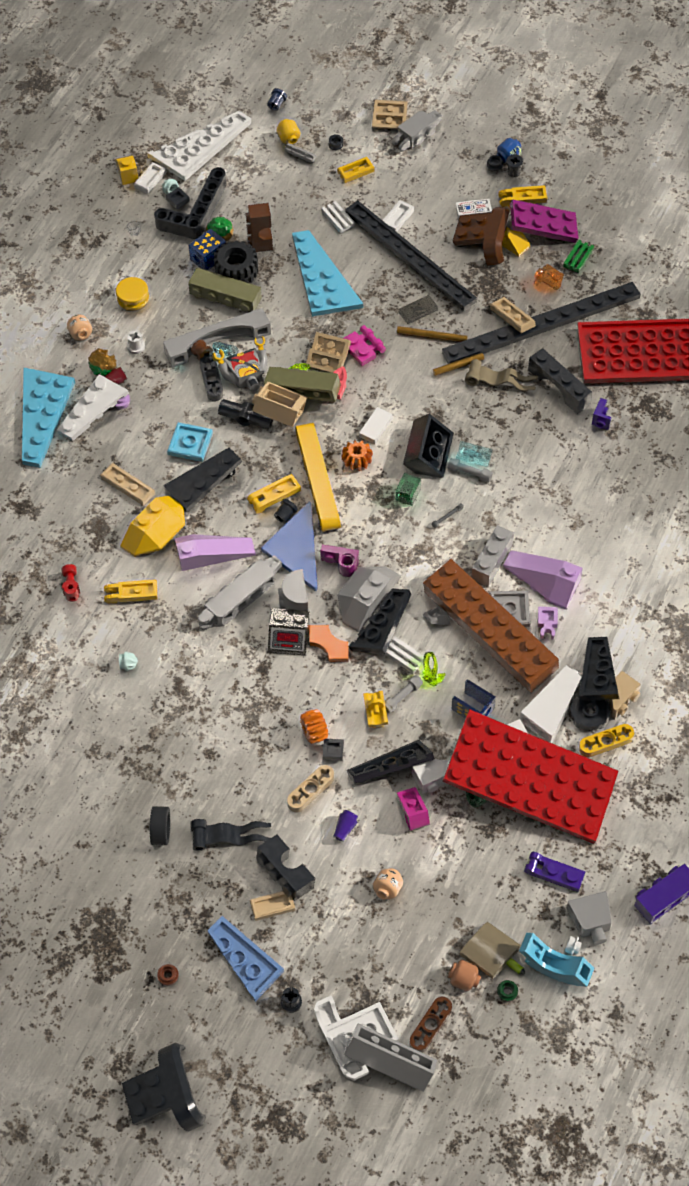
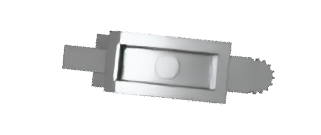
[392,110,442,151]

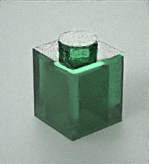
[395,473,421,506]

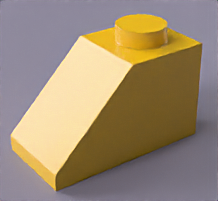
[115,155,138,185]

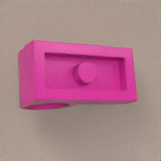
[397,787,430,831]

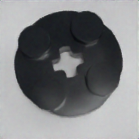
[570,696,611,730]

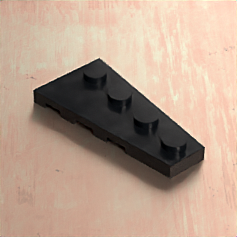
[348,588,412,654]
[347,740,435,784]

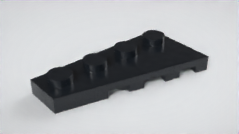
[163,447,243,511]
[579,636,620,701]

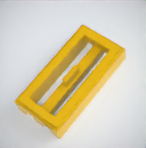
[337,157,375,183]

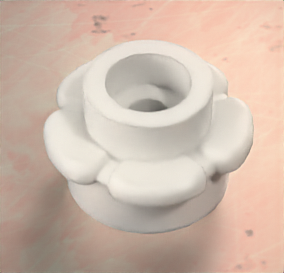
[564,936,582,956]

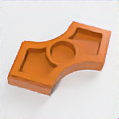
[309,625,348,662]

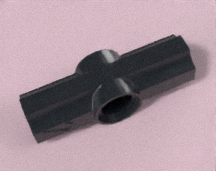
[218,399,273,429]

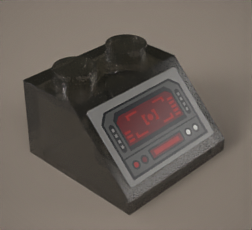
[268,608,310,656]

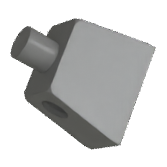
[566,891,612,945]

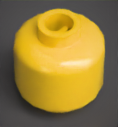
[276,119,301,144]

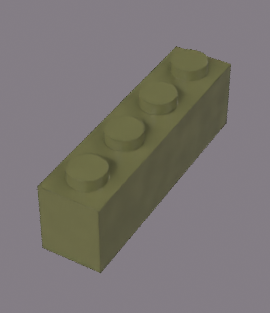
[188,268,262,312]
[264,367,341,402]

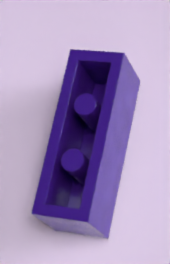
[634,863,689,925]

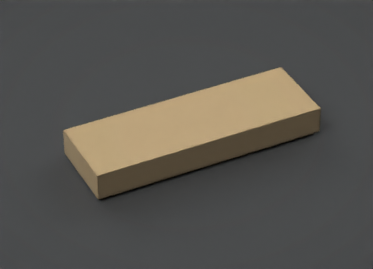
[490,297,536,333]
[100,463,155,506]

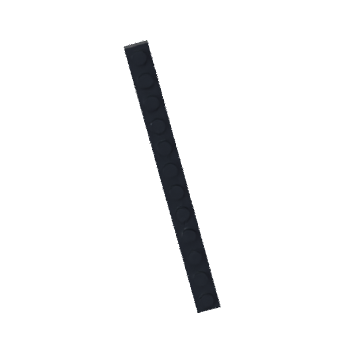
[442,282,641,364]

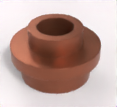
[157,964,179,986]

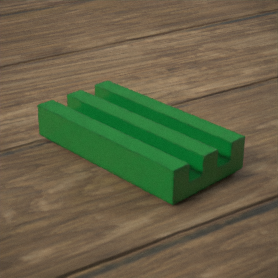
[563,240,594,273]

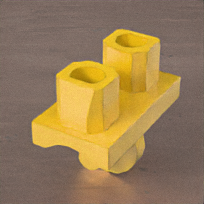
[363,690,388,728]

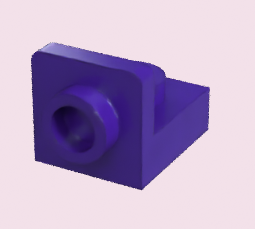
[592,398,611,430]

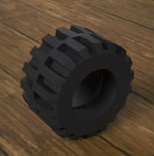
[214,241,258,283]

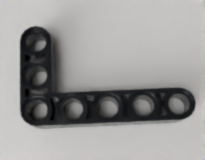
[154,167,227,239]

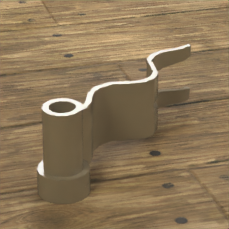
[465,359,538,391]

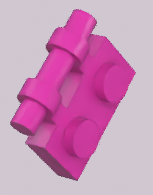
[343,325,386,366]

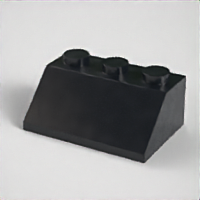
[403,413,454,478]

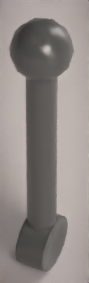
[432,503,464,528]

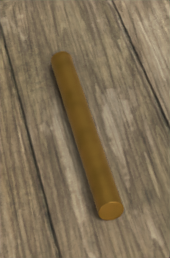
[397,326,468,342]

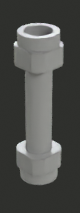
[447,458,493,482]
[385,675,423,713]

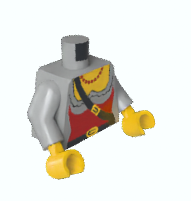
[212,336,268,391]

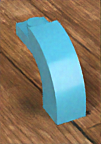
[519,932,595,987]

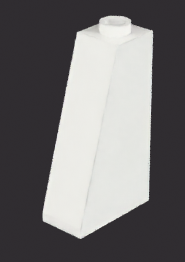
[520,665,582,743]

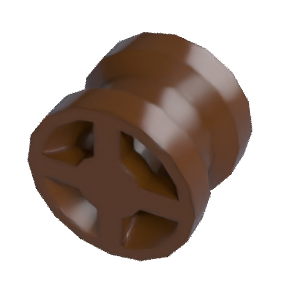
[191,340,213,361]

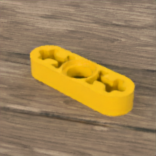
[579,724,634,757]

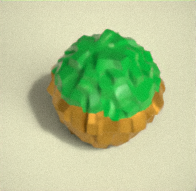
[206,217,234,244]
[88,348,117,376]

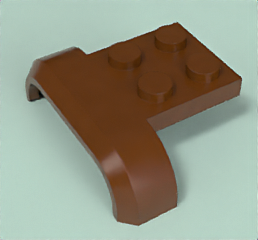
[453,206,511,265]

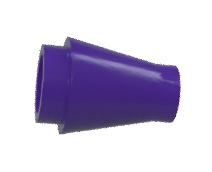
[333,810,358,842]

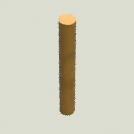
[433,353,485,376]

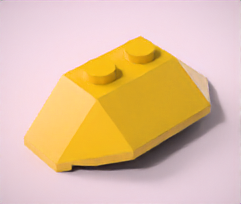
[120,496,185,557]

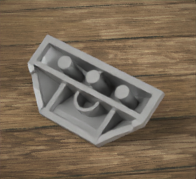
[337,566,401,632]

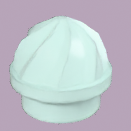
[162,179,179,195]
[119,652,138,671]

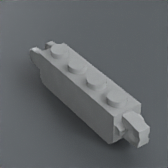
[198,556,282,630]

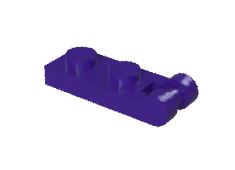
[524,851,586,892]

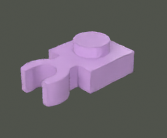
[538,607,558,640]

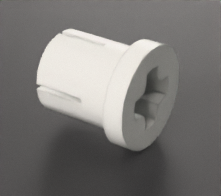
[127,330,145,354]

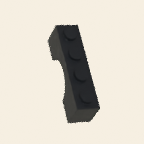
[528,348,592,414]

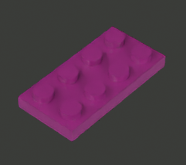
[510,199,579,243]

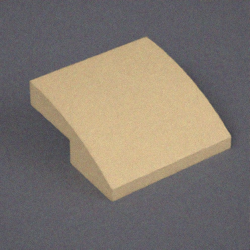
[372,100,408,130]
[306,332,351,373]

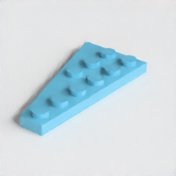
[292,230,363,317]
[22,367,75,468]

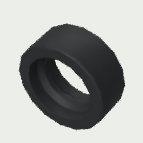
[149,806,171,845]

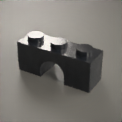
[256,834,316,901]

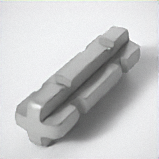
[285,143,316,163]

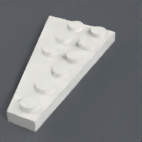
[148,111,251,181]

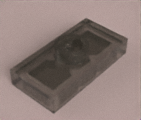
[399,295,438,324]

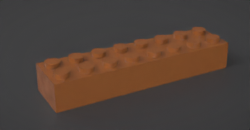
[423,559,559,693]

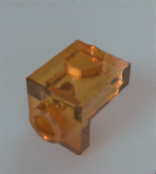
[534,264,564,290]

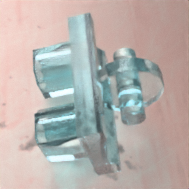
[456,441,493,467]

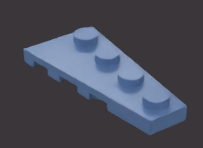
[208,916,284,1002]

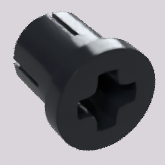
[506,154,523,177]
[274,499,298,524]
[281,987,302,1013]

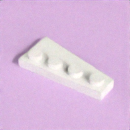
[57,374,129,441]

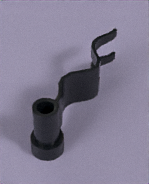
[190,819,271,851]

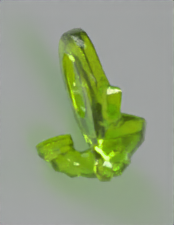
[422,651,446,686]

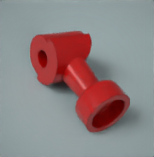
[61,564,81,602]

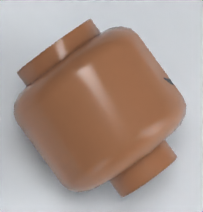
[448,960,481,992]

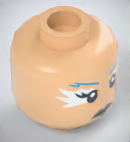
[67,314,92,341]
[373,868,403,900]

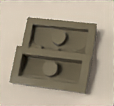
[459,921,521,979]

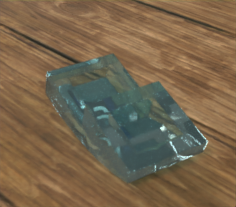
[212,342,239,356]

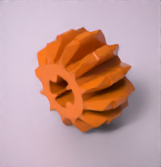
[342,440,373,471]
[300,709,328,744]

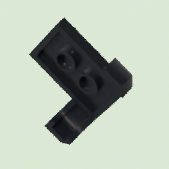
[122,1043,206,1132]

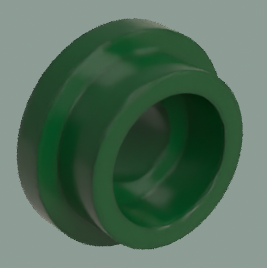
[497,980,518,1002]

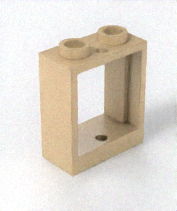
[252,382,308,427]

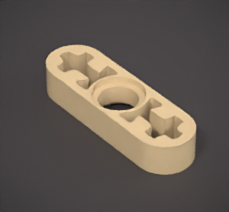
[287,765,334,812]

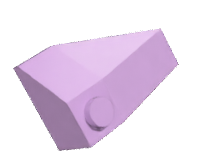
[174,534,256,571]
[503,550,583,609]

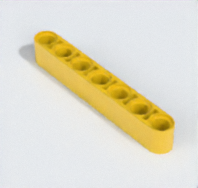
[295,423,341,532]

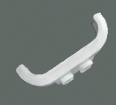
[314,996,399,1081]

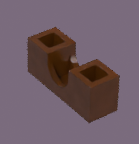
[245,203,273,252]

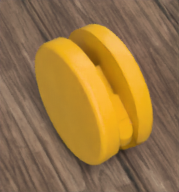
[116,277,149,311]

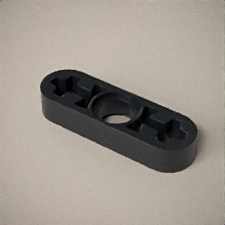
[200,355,223,401]

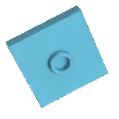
[167,422,213,462]

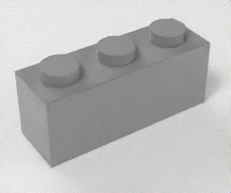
[471,525,514,587]

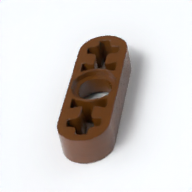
[409,996,452,1053]

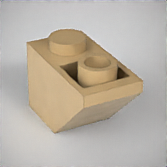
[609,671,641,720]

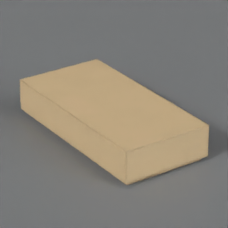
[250,891,295,921]

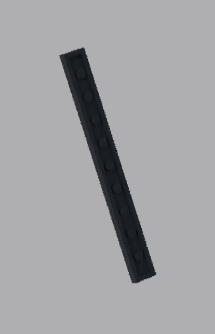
[345,200,477,311]

